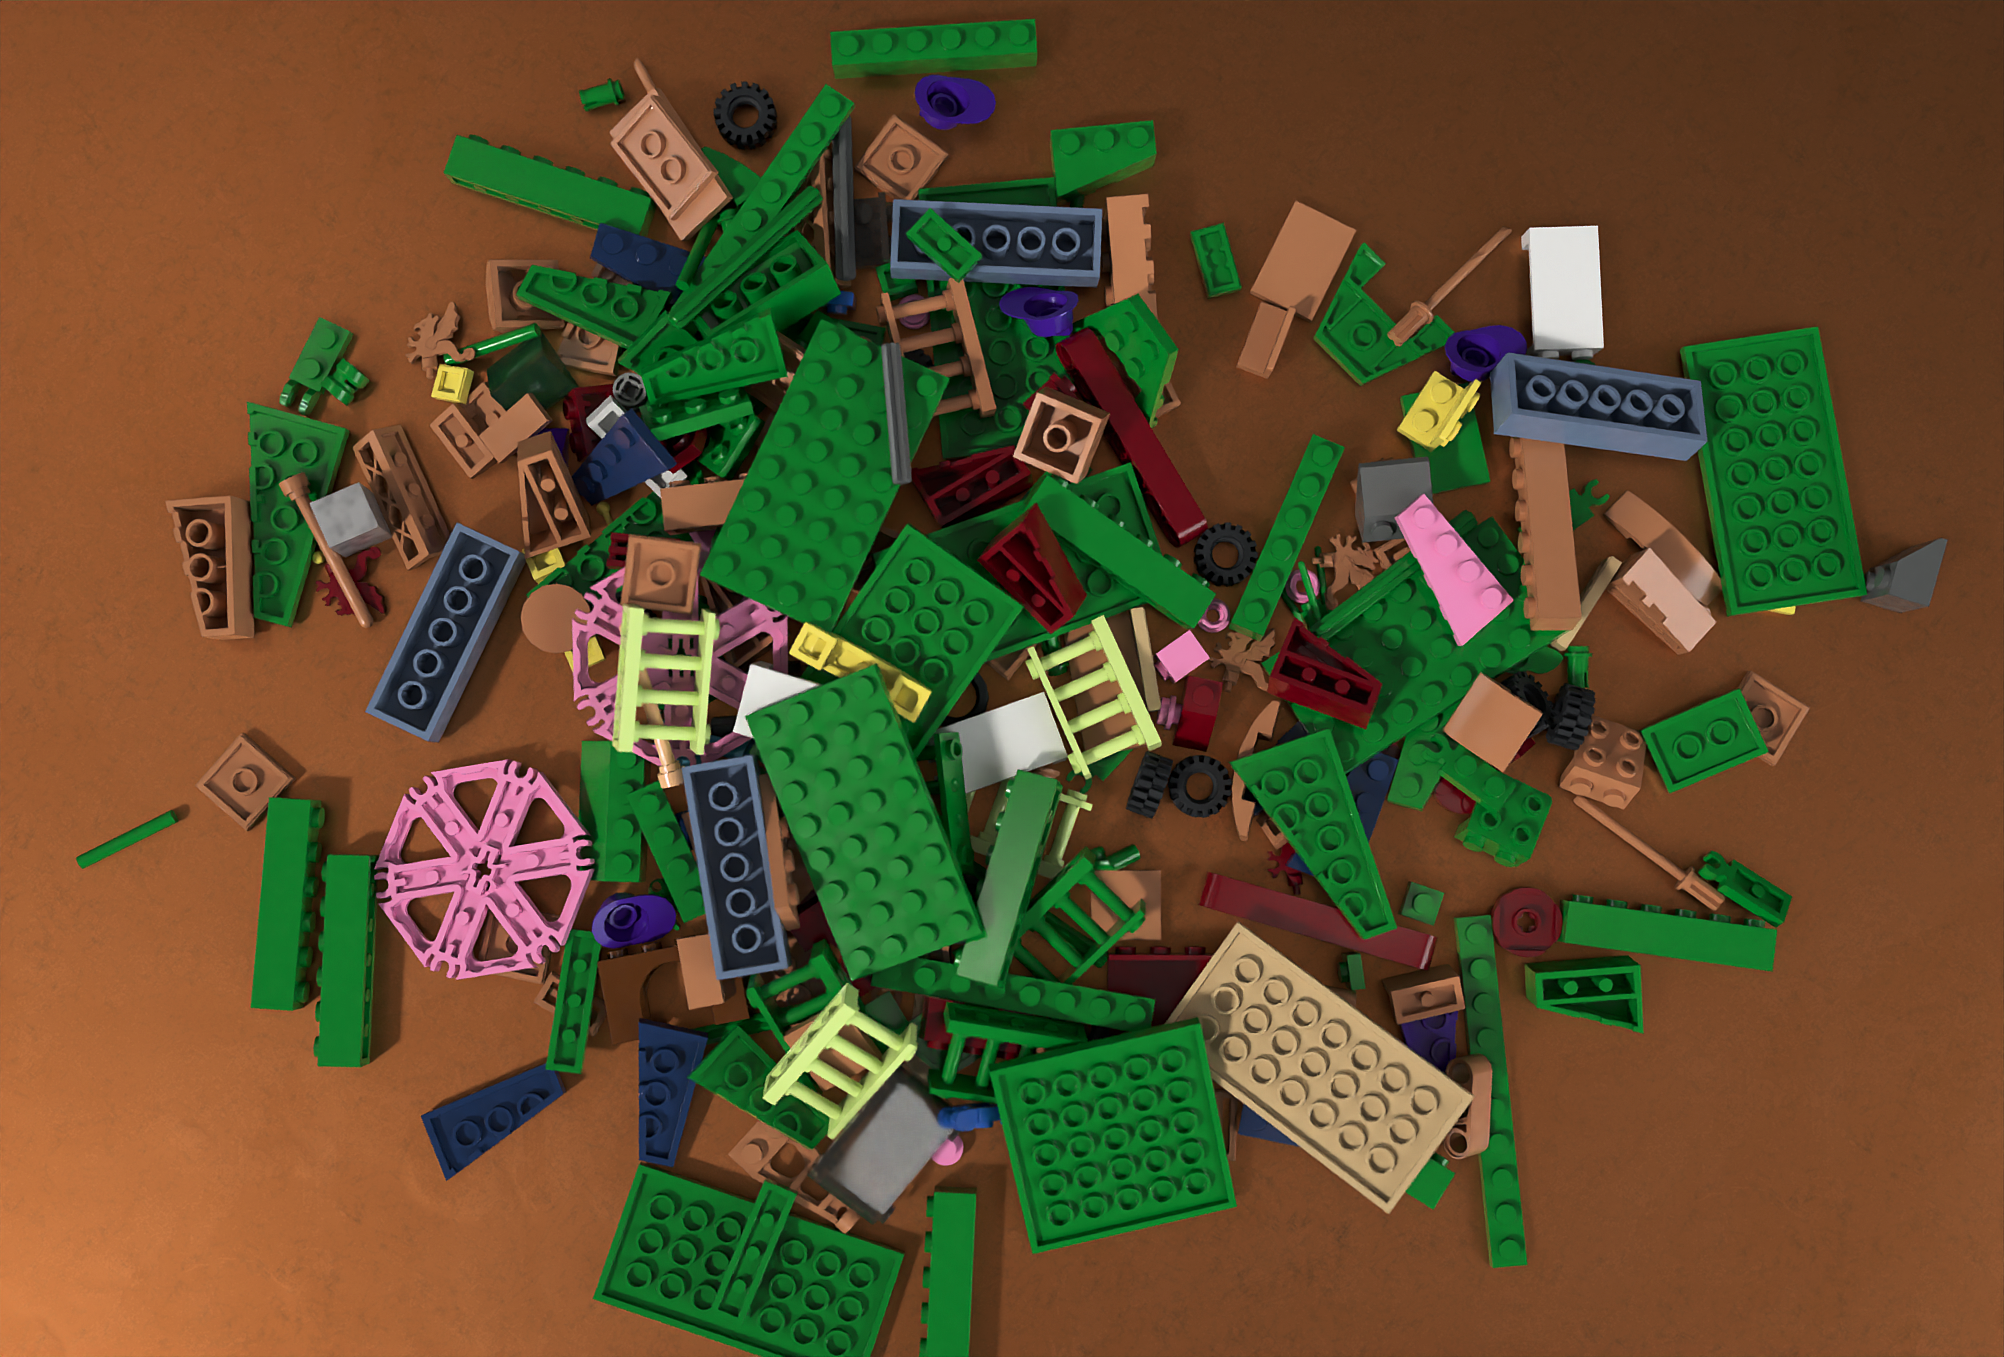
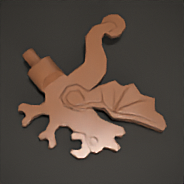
[405,302,476,379]
[1311,534,1379,610]
[1209,628,1276,692]

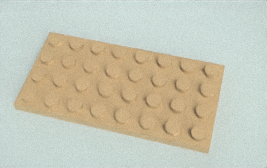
[1165,922,1474,1214]

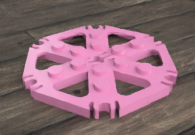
[572,547,788,766]
[374,759,595,980]

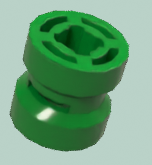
[320,358,370,406]

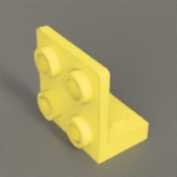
[1396,371,1482,452]

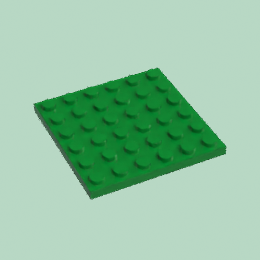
[988,1017,1237,1254]

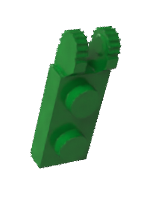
[279,317,353,416]

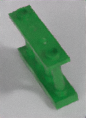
[916,732,974,873]
[1013,846,1146,984]
[746,939,889,1095]
[927,1002,1088,1104]

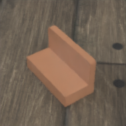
[1236,301,1297,379]
[1382,964,1465,1025]

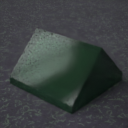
[486,330,579,411]

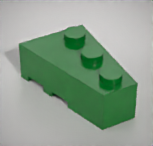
[1050,120,1157,207]
[1524,955,1644,1034]

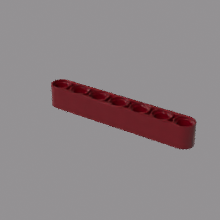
[1055,327,1208,548]
[1198,871,1438,971]

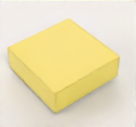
[431,364,474,405]

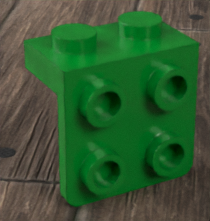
[695,414,765,481]
[1454,771,1552,867]

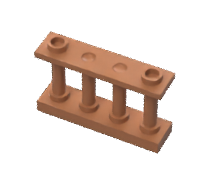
[876,278,996,419]

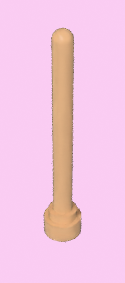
[619,623,685,788]

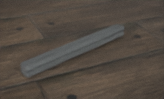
[832,115,856,281]

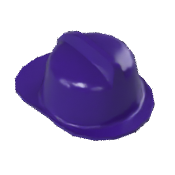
[914,75,996,130]
[999,287,1079,337]
[1445,325,1527,382]
[592,892,676,949]

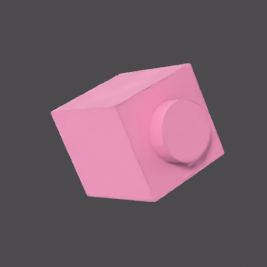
[1153,630,1210,684]

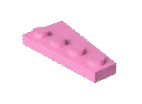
[1395,494,1514,646]

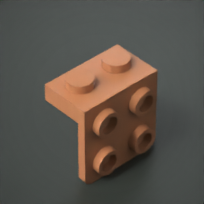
[1559,715,1647,809]

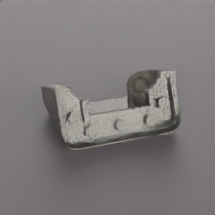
[806,1062,961,1225]

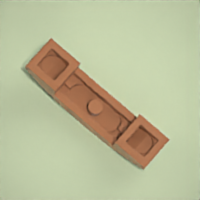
[1603,490,1722,606]
[1232,700,1280,842]

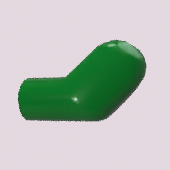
[1091,844,1140,871]

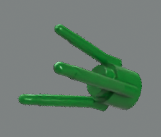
[1281,546,1332,630]

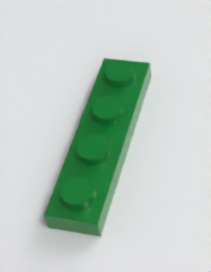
[626,780,706,923]
[546,929,602,1074]
[709,1178,798,1327]

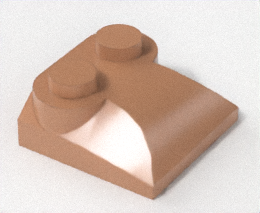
[486,259,565,333]

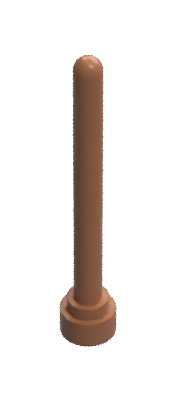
[279,472,374,628]

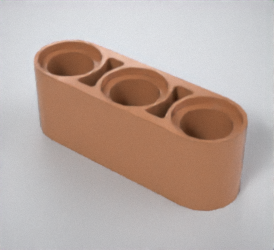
[1443,1053,1492,1159]

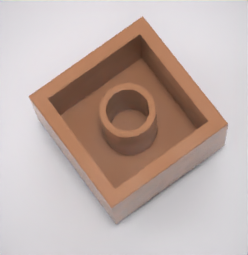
[1013,387,1110,484]

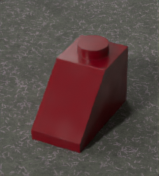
[1172,676,1223,752]

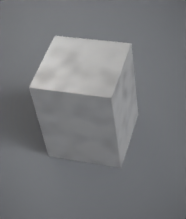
[310,482,392,558]

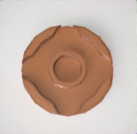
[521,584,591,654]

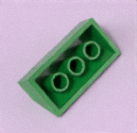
[680,230,841,339]
[577,741,651,882]

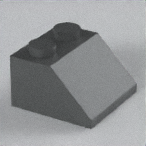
[1355,456,1433,543]
[1861,538,1948,613]

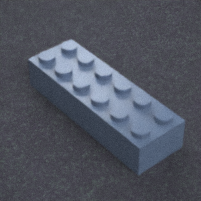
[890,199,1102,288]
[1490,352,1707,461]
[365,523,526,743]
[682,755,792,980]

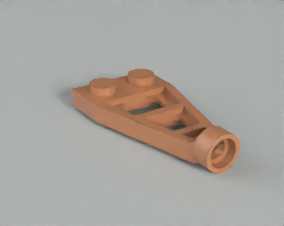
[728,1121,864,1234]

